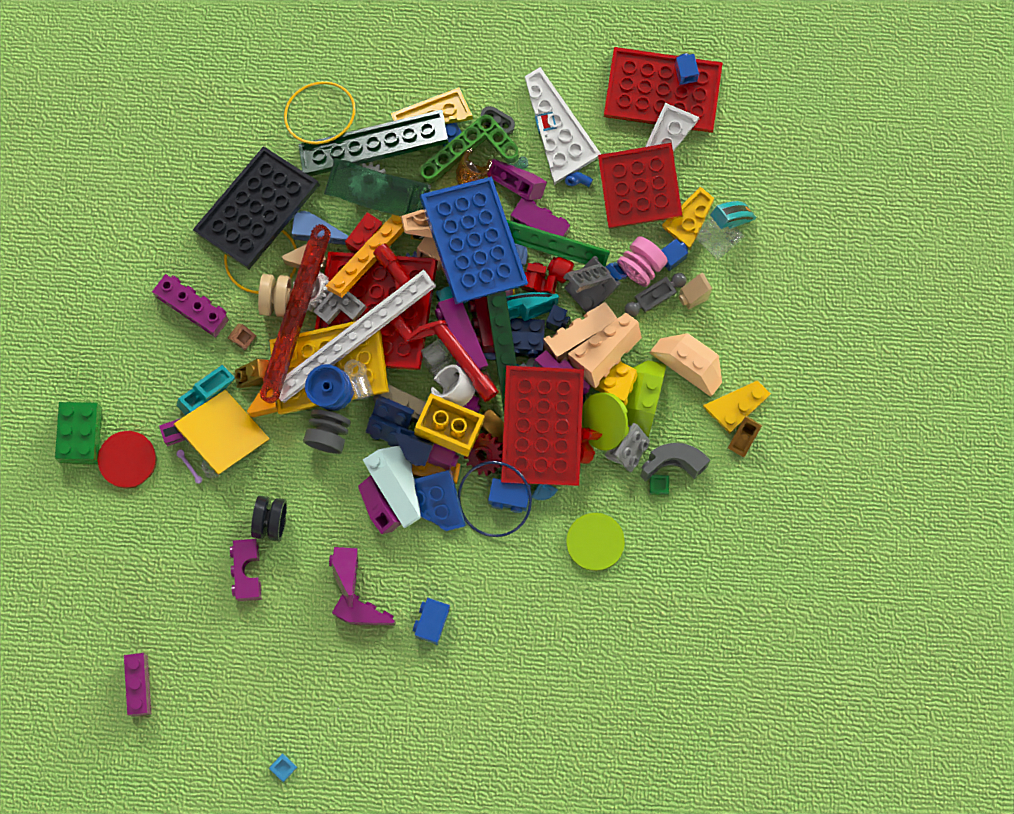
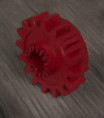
[464,433,503,476]

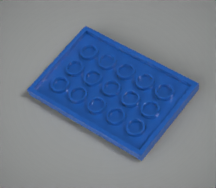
[420,177,528,304]

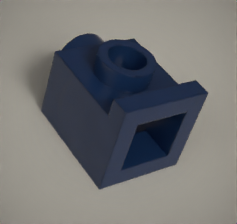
[546,305,571,332]

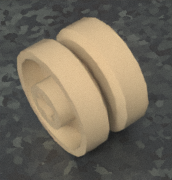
[258,274,292,317]

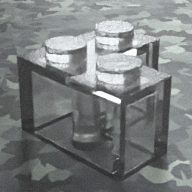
[421,339,460,390]

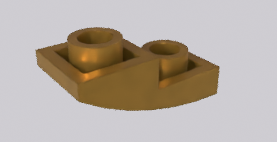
[481,409,504,447]

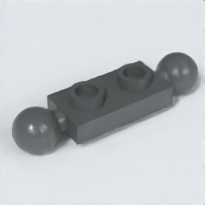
[625,273,687,317]

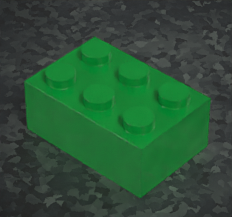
[55,402,102,464]

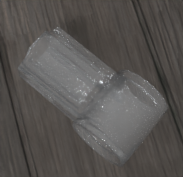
[344,360,373,400]

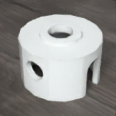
[431,365,475,407]

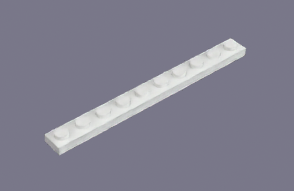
[271,270,436,403]

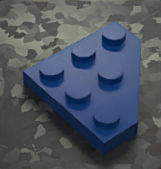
[414,469,466,531]

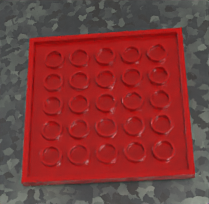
[315,251,438,370]

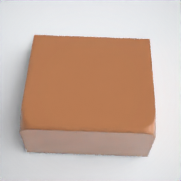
[228,323,257,350]

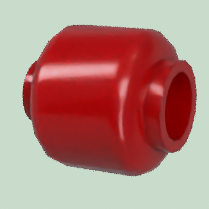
[547,257,575,284]

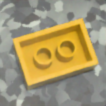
[414,393,484,457]

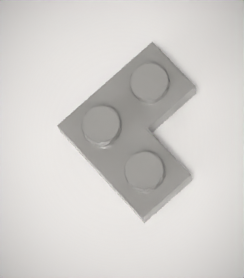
[314,291,367,325]

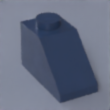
[395,426,433,466]

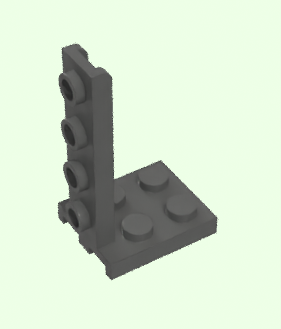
[563,256,621,313]

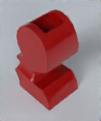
[520,272,558,294]
[580,427,602,464]

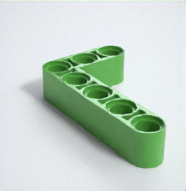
[420,115,519,183]

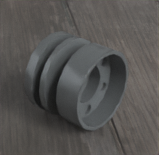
[303,409,351,454]

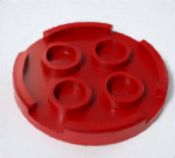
[98,431,157,489]

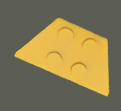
[586,361,638,406]

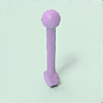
[176,450,202,483]

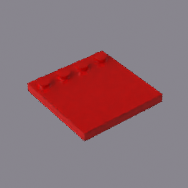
[598,142,683,229]

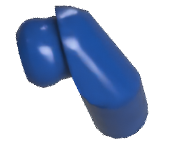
[565,172,593,187]

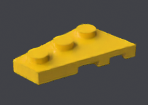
[662,187,714,250]
[703,380,771,434]

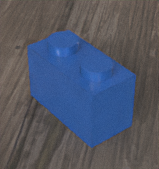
[488,478,531,513]
[412,598,450,645]

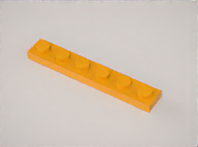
[326,210,406,298]

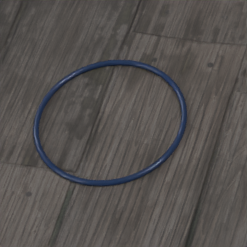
[458,461,532,537]

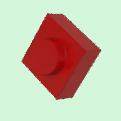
[527,262,547,279]

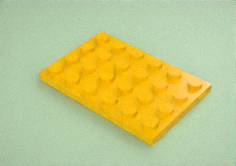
[269,321,389,415]

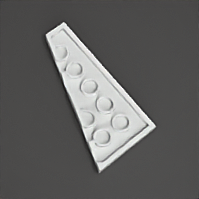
[525,67,601,185]

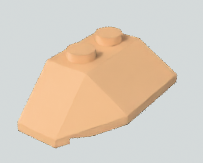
[649,333,722,397]

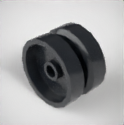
[251,495,287,542]

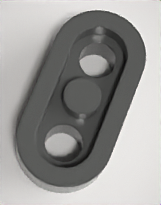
[481,106,515,135]

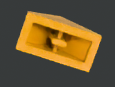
[247,380,278,418]

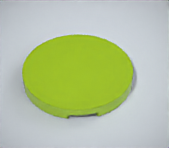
[582,393,630,451]
[566,513,625,571]

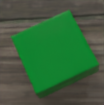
[649,474,669,495]

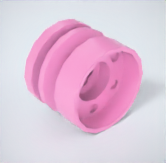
[617,236,668,287]

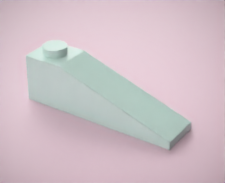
[363,446,421,528]

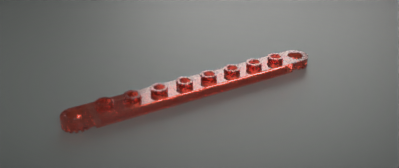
[260,224,331,403]

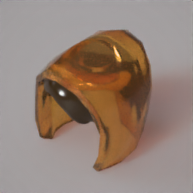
[456,148,492,185]

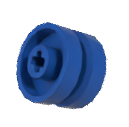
[305,364,354,411]

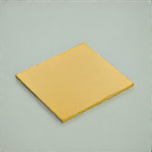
[174,389,270,475]

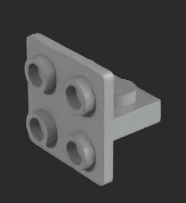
[605,423,650,472]

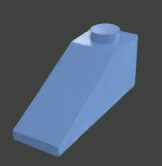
[292,211,348,245]

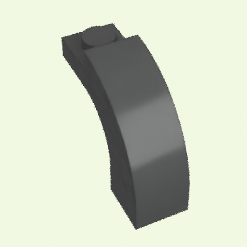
[640,443,711,482]

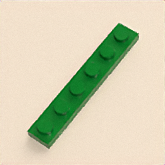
[507,220,610,267]

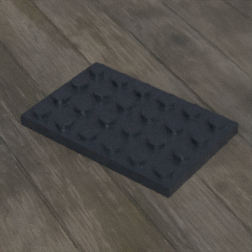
[193,146,320,270]

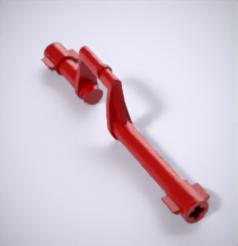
[373,243,499,402]

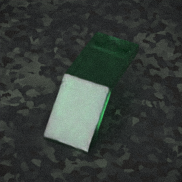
[324,158,431,217]

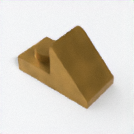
[728,416,762,457]

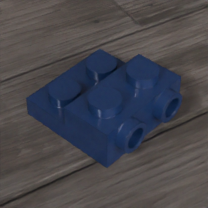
[510,318,545,358]
[366,395,415,447]

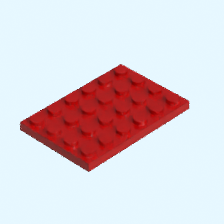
[603,47,723,133]
[501,366,584,486]

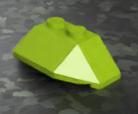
[625,360,666,437]

